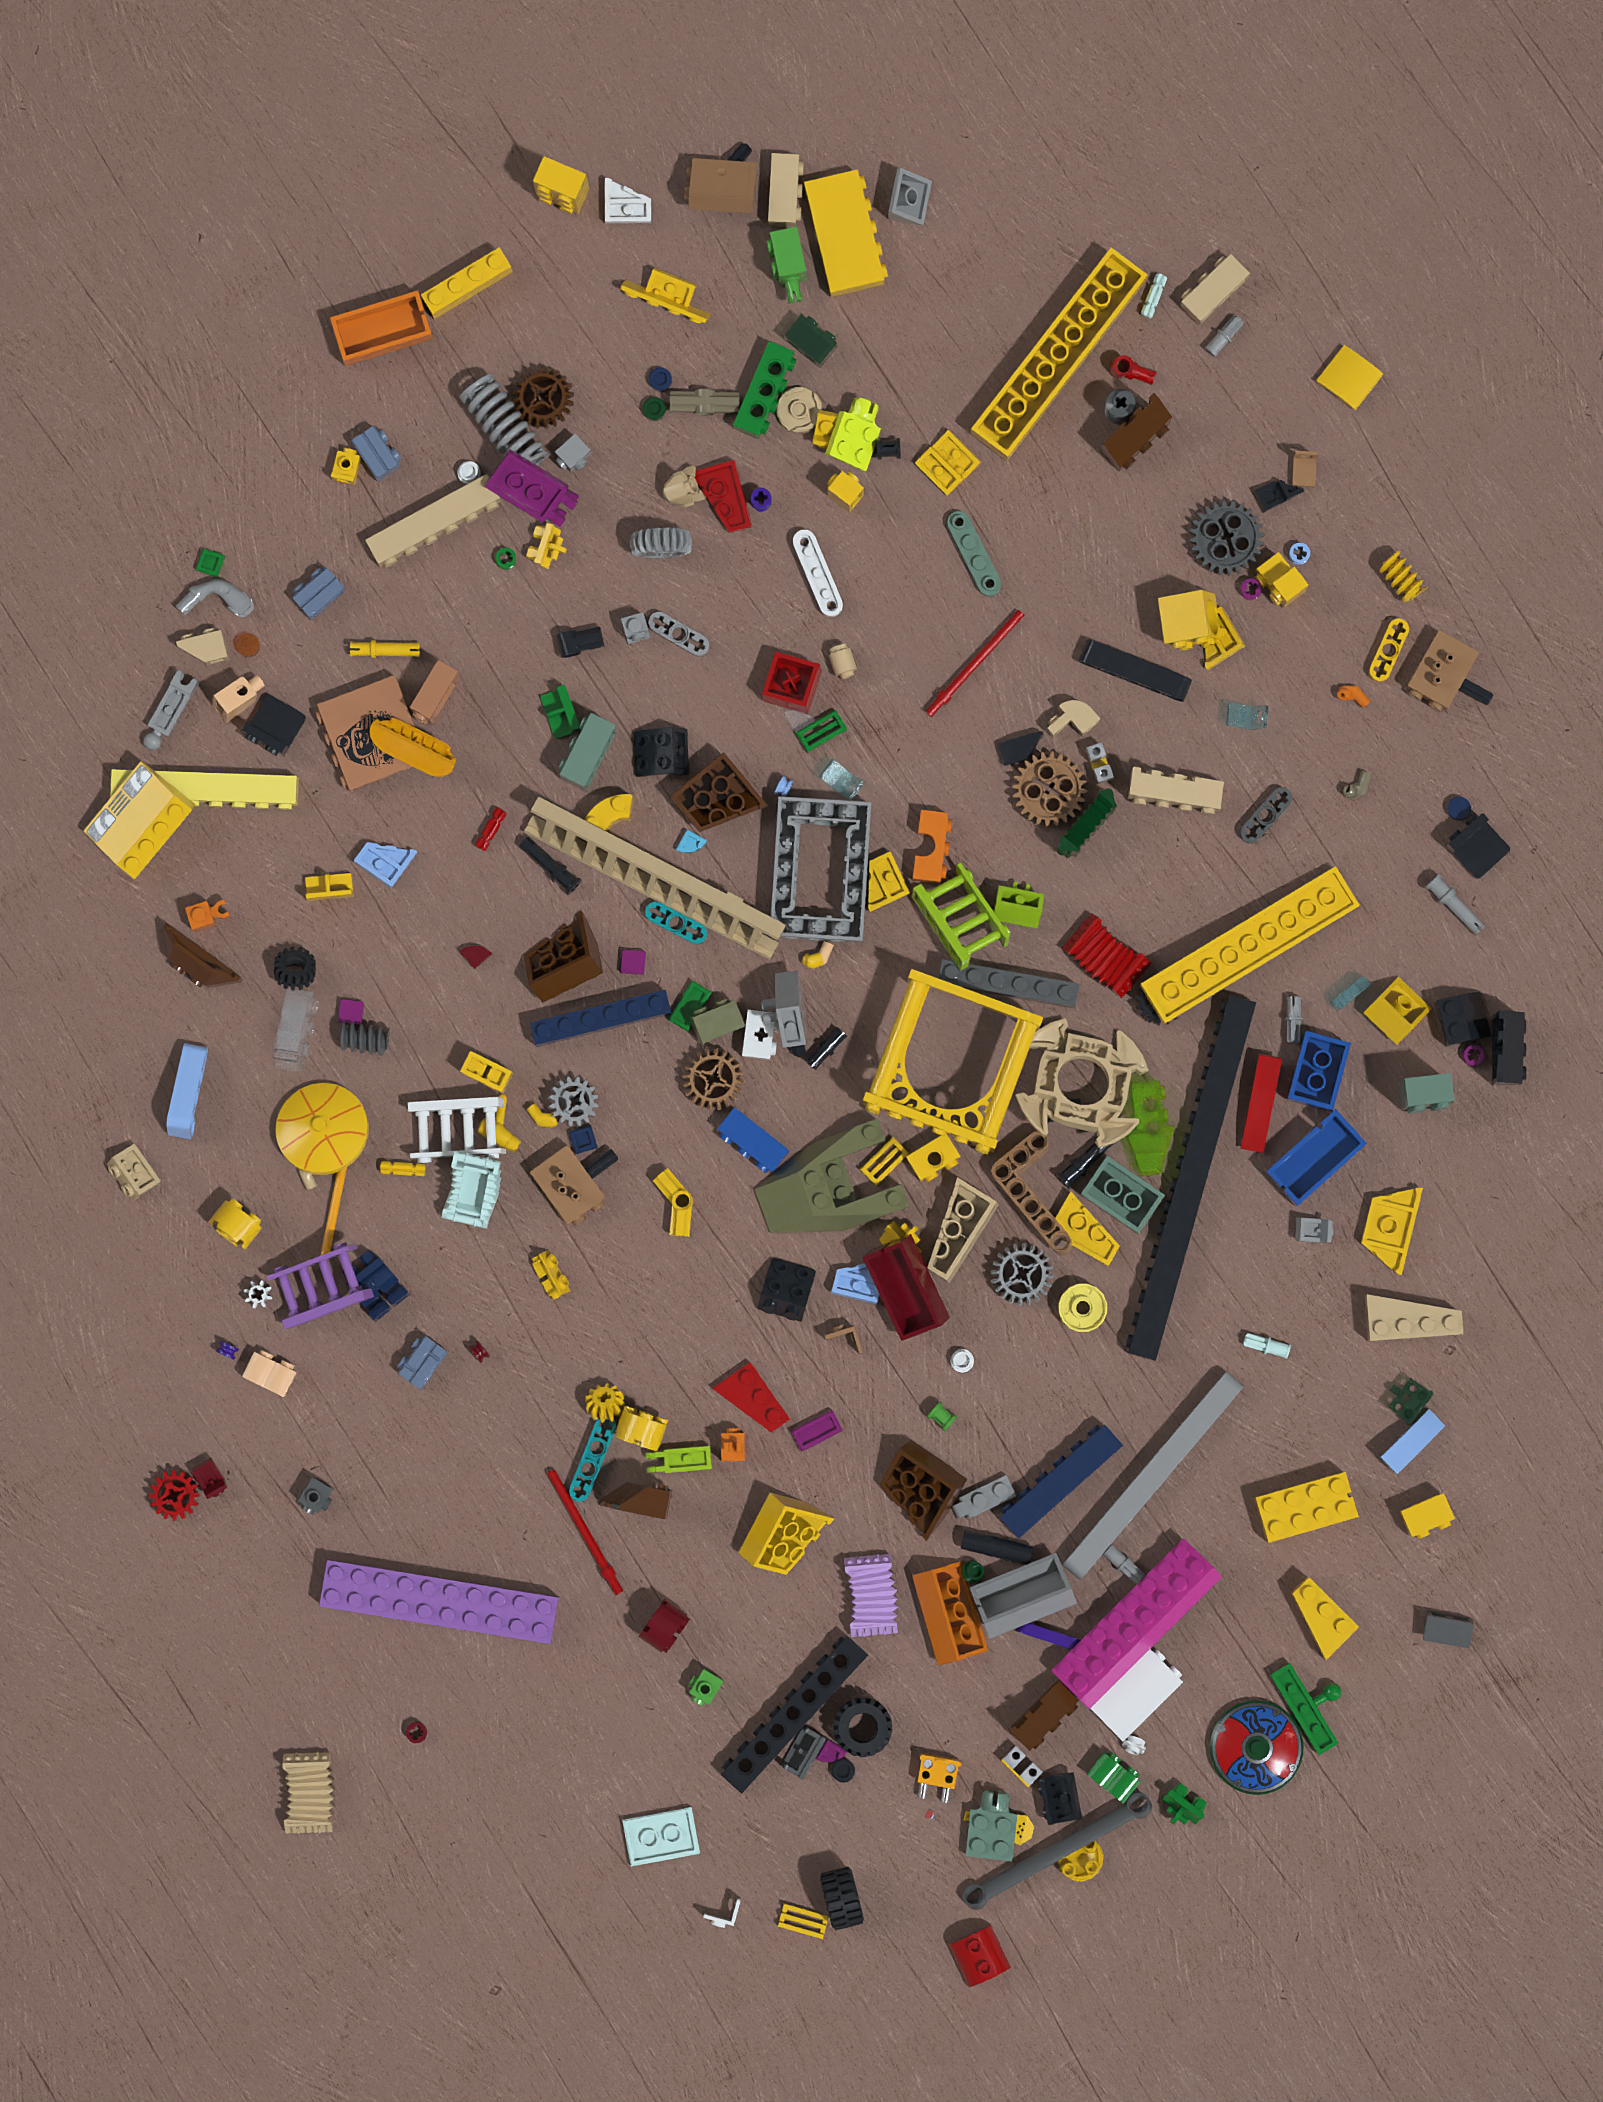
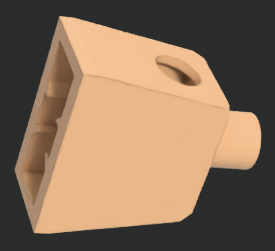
[212,675,265,724]

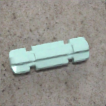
[1141,273,1167,318]

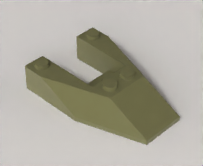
[755,1118,909,1233]

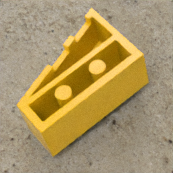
[1291,1577,1359,1660]

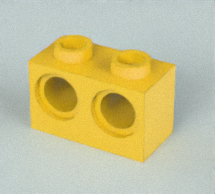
[460,1051,513,1094]

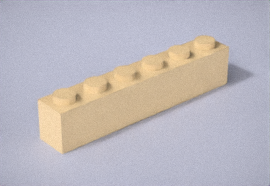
[365,474,501,568]

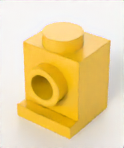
[331,448,361,485]

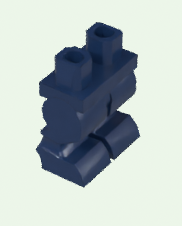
[342,1250,411,1322]

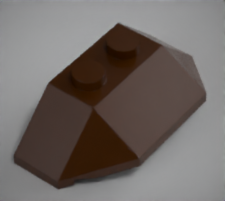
[163,923,243,988]

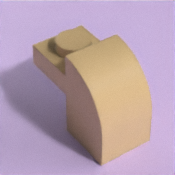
[1047,700,1100,738]

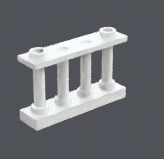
[408,1097,506,1163]

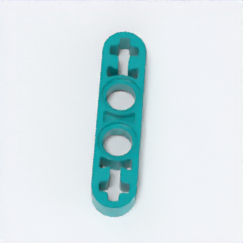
[569,1418,616,1502]

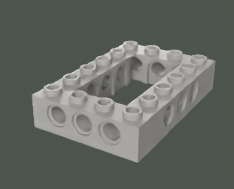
[770,797,871,943]

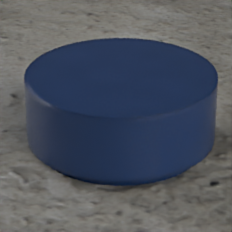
[649,367,672,392]
[1447,797,1471,821]

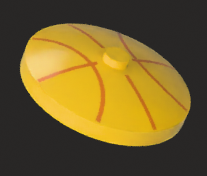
[276,1083,369,1175]

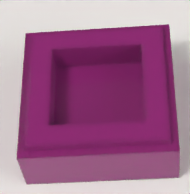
[621,950,646,975]
[338,999,364,1025]

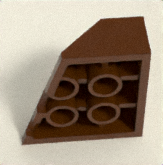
[1100,393,1172,471]
[669,752,768,832]
[880,1440,967,1541]
[599,1482,672,1519]

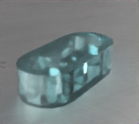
[1331,975,1371,1012]

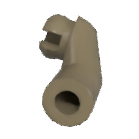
[1343,771,1372,800]

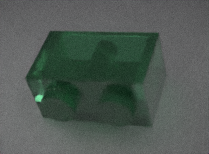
[784,314,837,368]

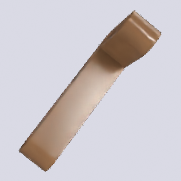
[991,1131,1073,1256]

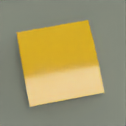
[1316,345,1384,411]
[915,430,982,495]

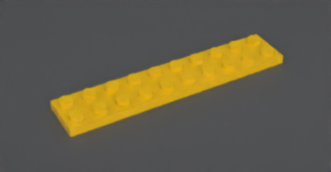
[1140,866,1360,1024]

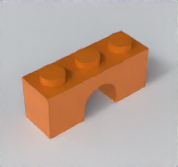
[913,810,952,884]

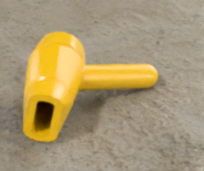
[478,1094,521,1153]

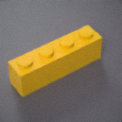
[421,247,513,319]

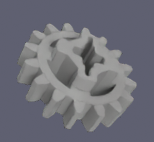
[548,1077,599,1127]

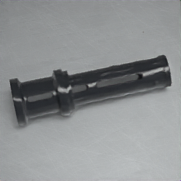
[519,836,582,895]
[1055,1143,1115,1190]

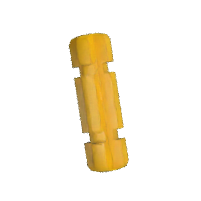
[380,1161,426,1177]

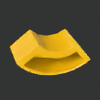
[585,794,633,832]

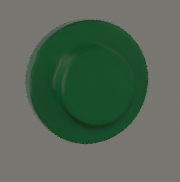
[961,1560,984,1584]

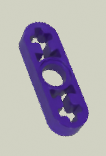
[1015,1623,1081,1649]

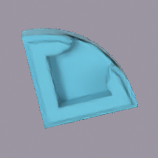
[676,830,707,853]

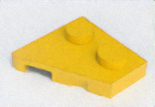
[1203,606,1246,670]
[868,851,910,912]

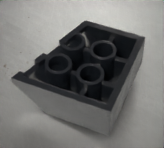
[1492,1010,1527,1085]

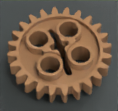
[1012,752,1087,827]

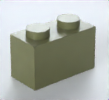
[689,998,745,1044]

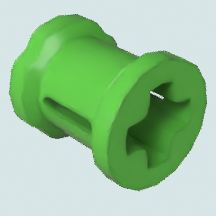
[927,1401,957,1432]

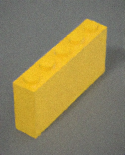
[804,169,888,297]

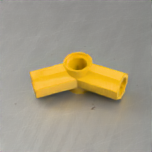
[653,1168,693,1237]

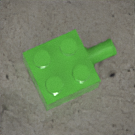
[766,227,807,304]

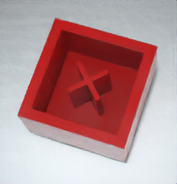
[762,652,822,714]

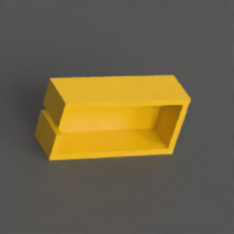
[1254,1472,1359,1543]

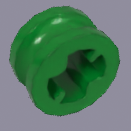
[495,548,516,570]

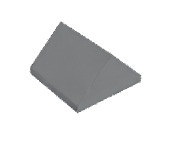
[888,168,932,225]

